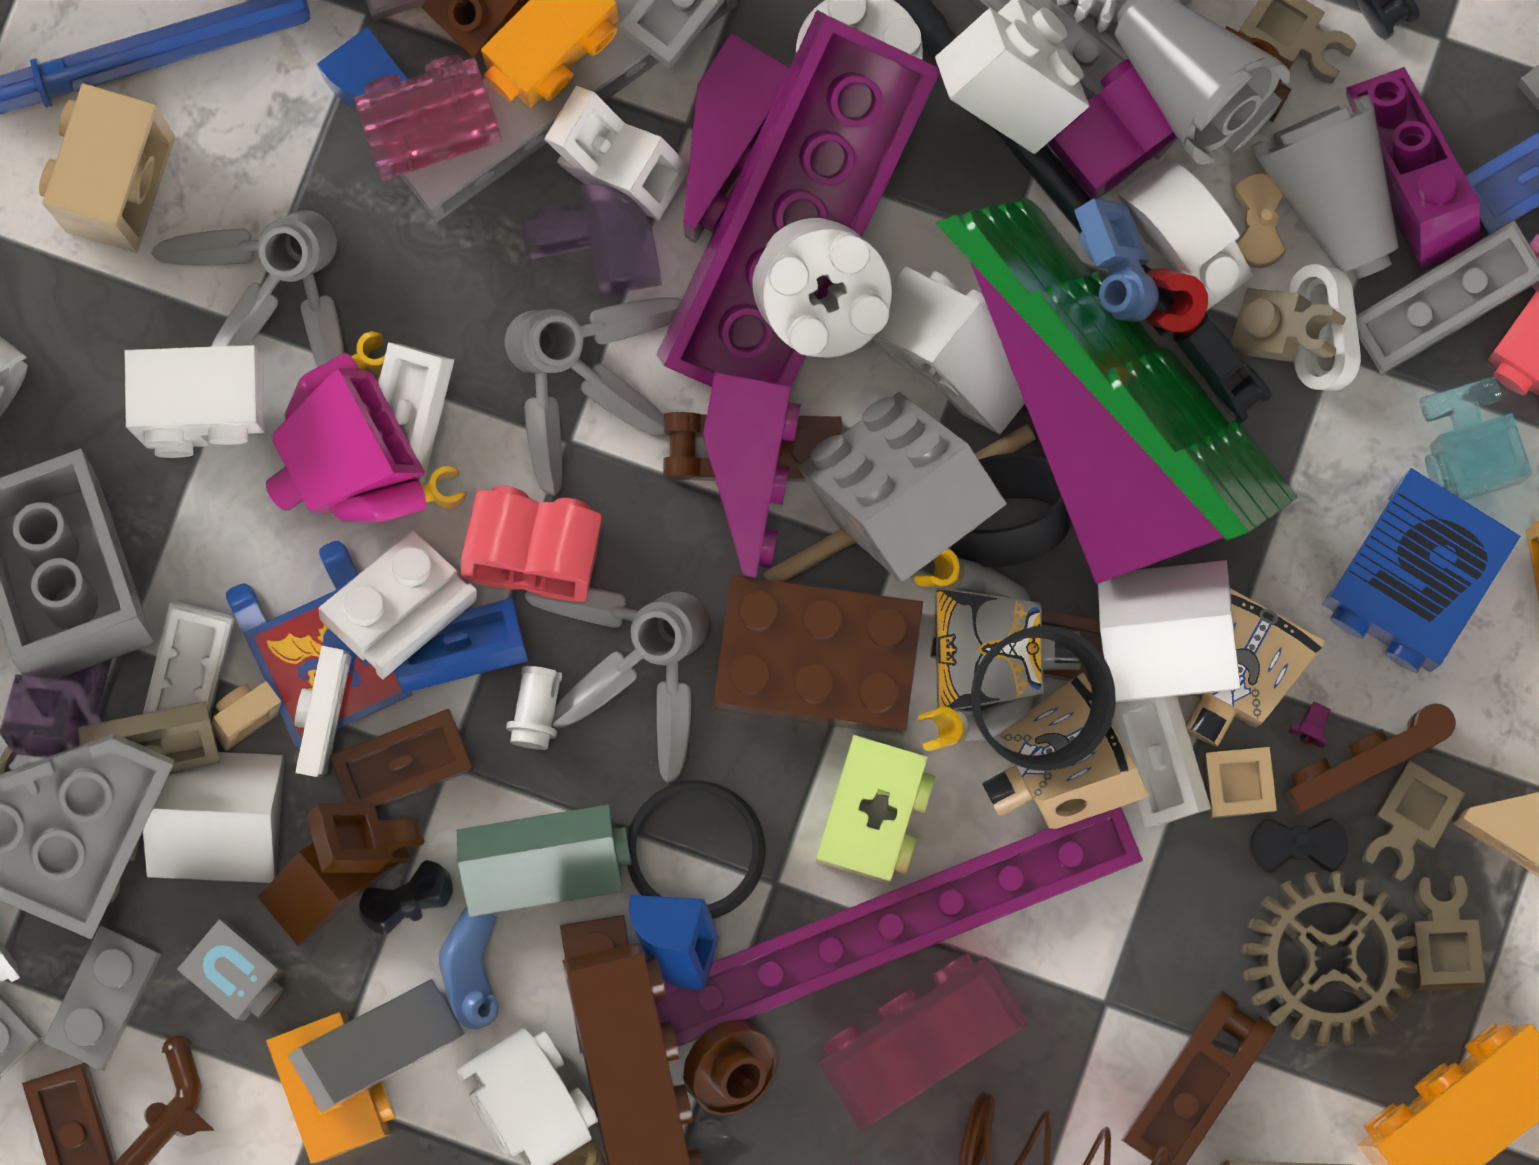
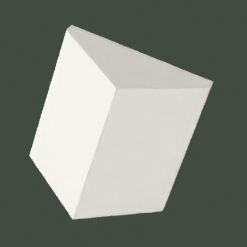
[1098,560,1240,702]
[143,752,285,883]

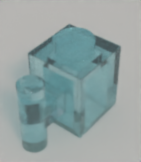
[1420,376,1533,500]

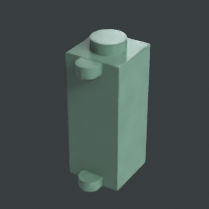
[456,804,632,917]

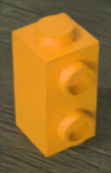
[481,0,619,109]

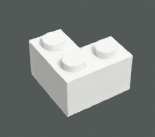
[935,0,1090,154]
[872,266,1025,434]
[125,345,265,458]

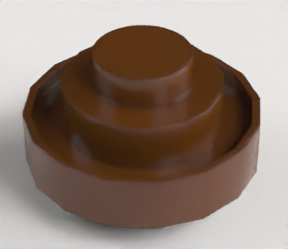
[683,1020,778,1116]

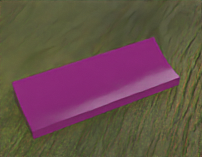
[656,10,940,387]

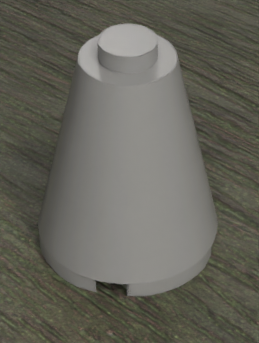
[1115,0,1290,165]
[1251,94,1399,279]

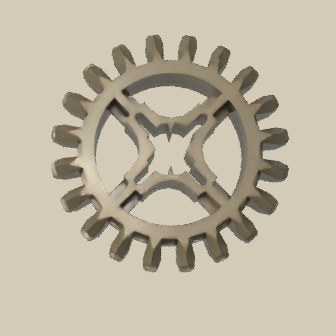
[1241,871,1418,1047]

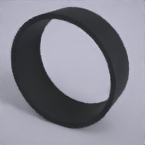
[948,454,1070,567]
[971,626,1116,771]
[627,781,766,919]

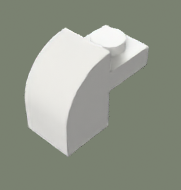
[544,85,689,220]
[1118,157,1254,311]

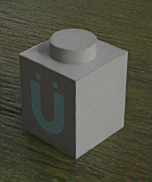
[177,919,287,1021]

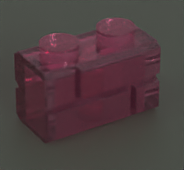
[353,55,503,181]

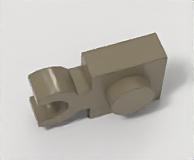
[1239,0,1357,84]
[1231,288,1346,362]
[1362,760,1465,883]
[1410,876,1486,991]

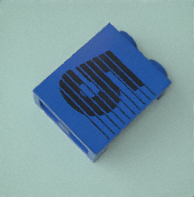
[1322,468,1521,673]

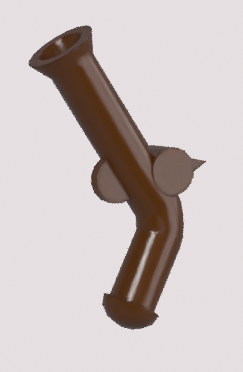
[113,1035,215,1165]

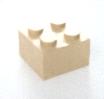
[39,83,176,253]

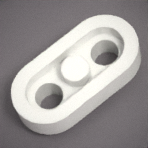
[1287,264,1361,391]

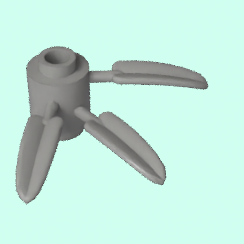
[151,210,345,367]
[505,297,682,496]
[524,587,710,784]

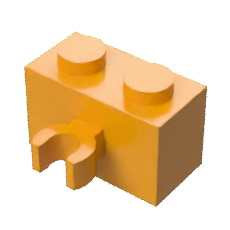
[266,1012,396,1164]

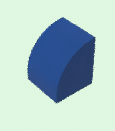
[317,27,418,114]
[629,895,720,990]

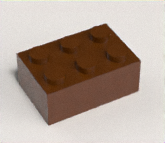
[713,575,923,736]

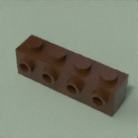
[562,943,703,1165]

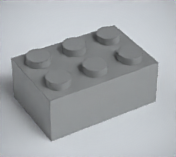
[798,392,1007,583]
[0,449,154,688]

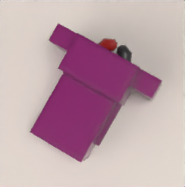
[1288,701,1331,748]

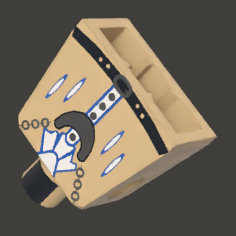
[1186,588,1326,747]
[982,673,1149,829]

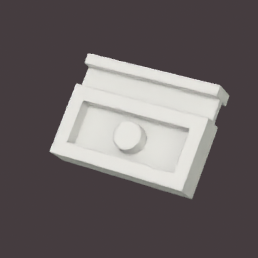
[319,530,477,679]

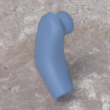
[439,906,499,1029]

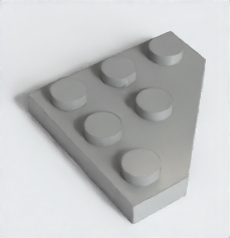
[0,733,174,940]

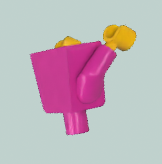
[266,331,466,522]

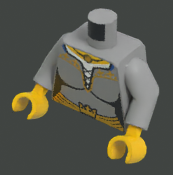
[914,549,1081,751]

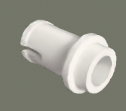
[506,666,563,750]

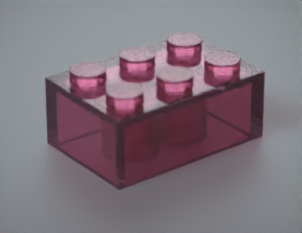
[818,953,1029,1131]

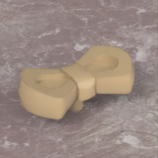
[1233,173,1286,268]

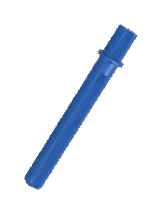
[0,0,310,115]

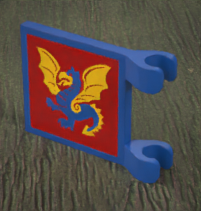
[226,541,413,749]

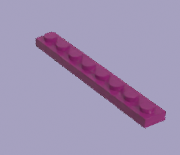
[654,807,1143,1047]

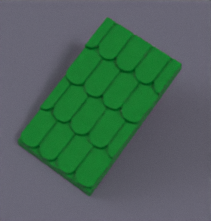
[936,198,1298,585]

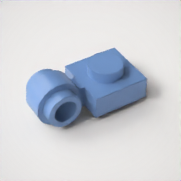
[1074,198,1159,322]

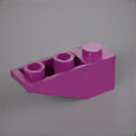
[683,33,789,243]
[1346,67,1480,269]
[703,373,801,578]

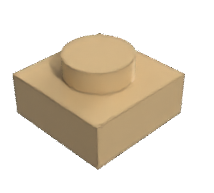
[212,681,281,751]
[1203,747,1277,819]

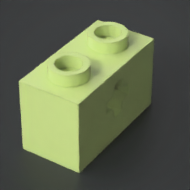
[816,735,935,885]

